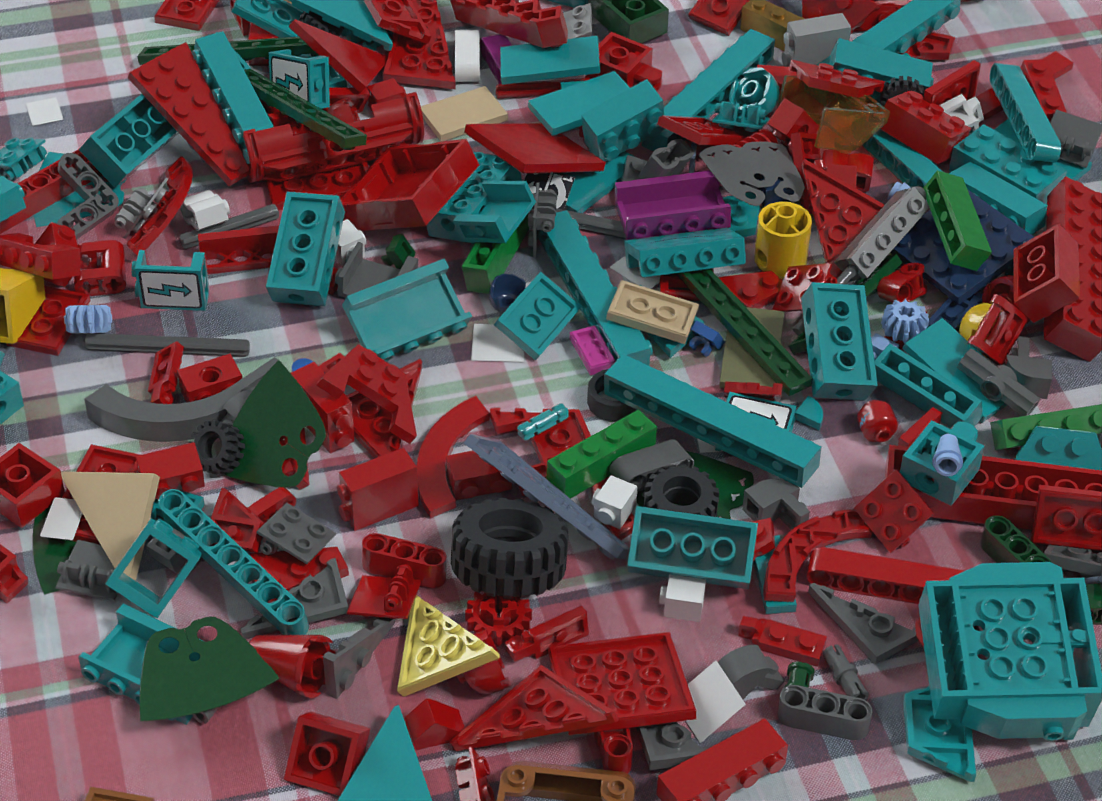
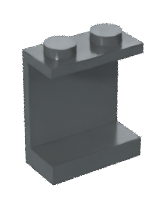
[335,242,418,298]

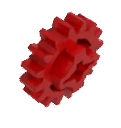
[465,592,532,646]

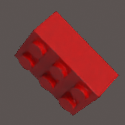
[875,91,972,164]
[1014,224,1080,323]

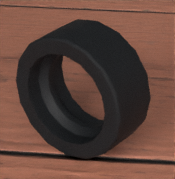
[587,369,637,421]

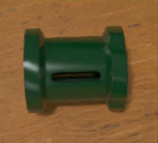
[784,661,815,688]

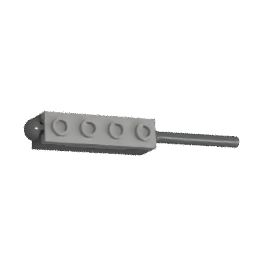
[793,186,930,336]

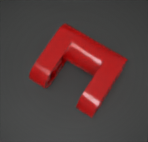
[74,240,126,296]

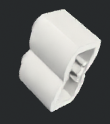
[180,190,230,231]

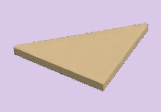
[61,472,160,581]

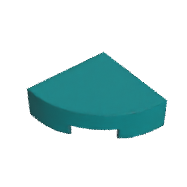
[795,395,823,430]

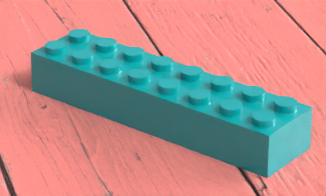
[79,32,251,188]

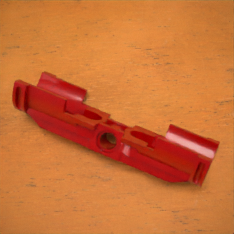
[243,92,424,183]

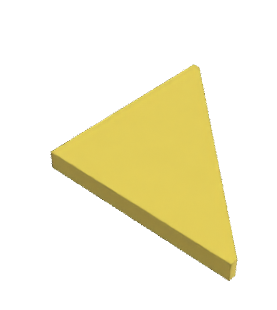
[397,595,500,697]

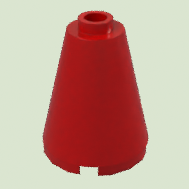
[249,635,336,699]

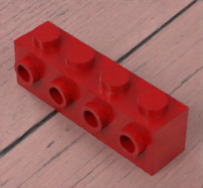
[656,718,788,801]

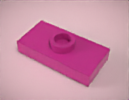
[569,326,616,375]

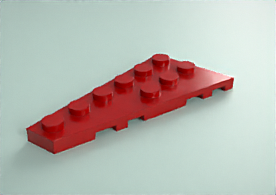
[383,0,456,89]
[128,42,250,186]

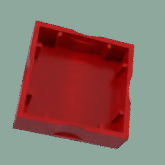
[340,139,479,231]

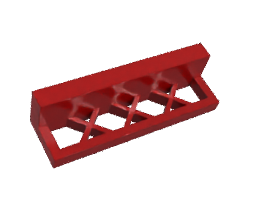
[198,225,279,274]

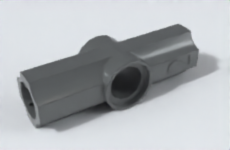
[957,349,1041,416]

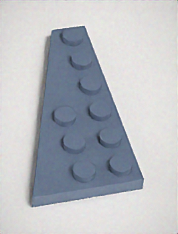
[464,434,630,560]

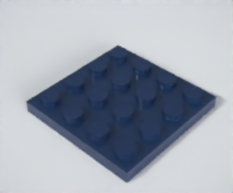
[890,190,1034,305]

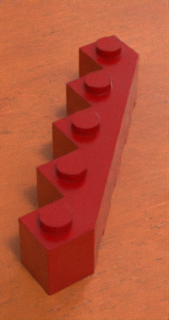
[450,0,568,48]

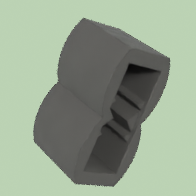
[638,139,695,179]

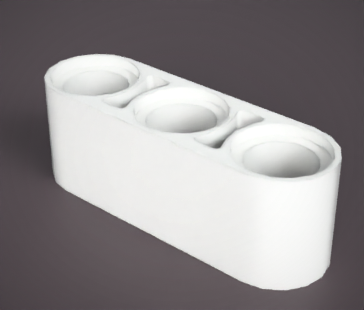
[455,30,480,82]

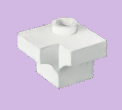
[939,94,984,136]

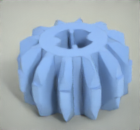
[881,298,929,344]
[64,305,112,333]

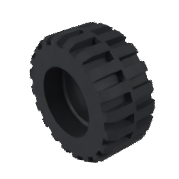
[450,498,569,599]

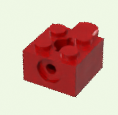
[585,32,662,91]

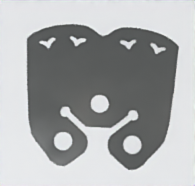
[699,142,805,206]

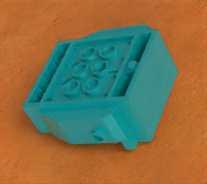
[918,562,1102,741]

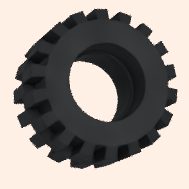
[643,464,719,517]

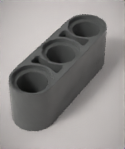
[609,440,694,492]
[777,685,872,740]

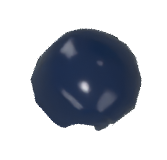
[489,274,526,314]

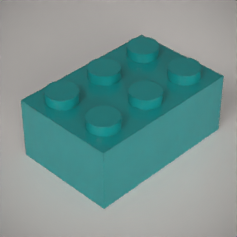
[581,79,665,162]

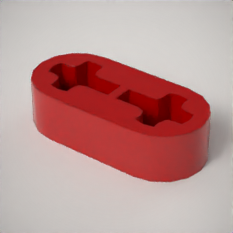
[248,487,296,523]

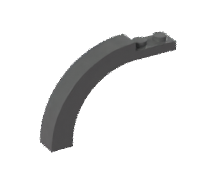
[84,357,282,442]

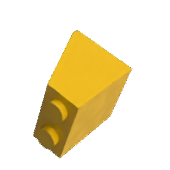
[0,268,45,344]

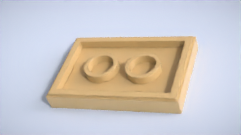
[421,86,508,141]
[606,280,699,344]

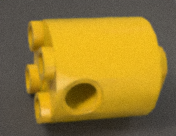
[754,202,812,279]

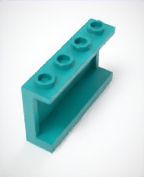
[624,227,746,277]
[342,258,472,362]
[78,603,205,725]

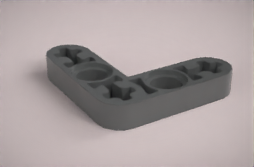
[57,153,119,240]

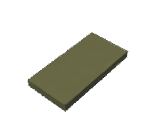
[719,307,785,389]

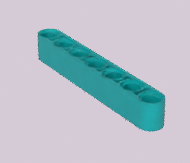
[989,63,1061,163]
[158,489,309,635]

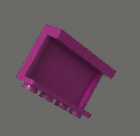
[615,171,731,240]

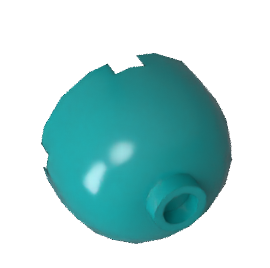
[729,68,780,116]

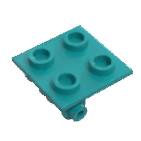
[712,101,771,132]
[0,137,47,181]

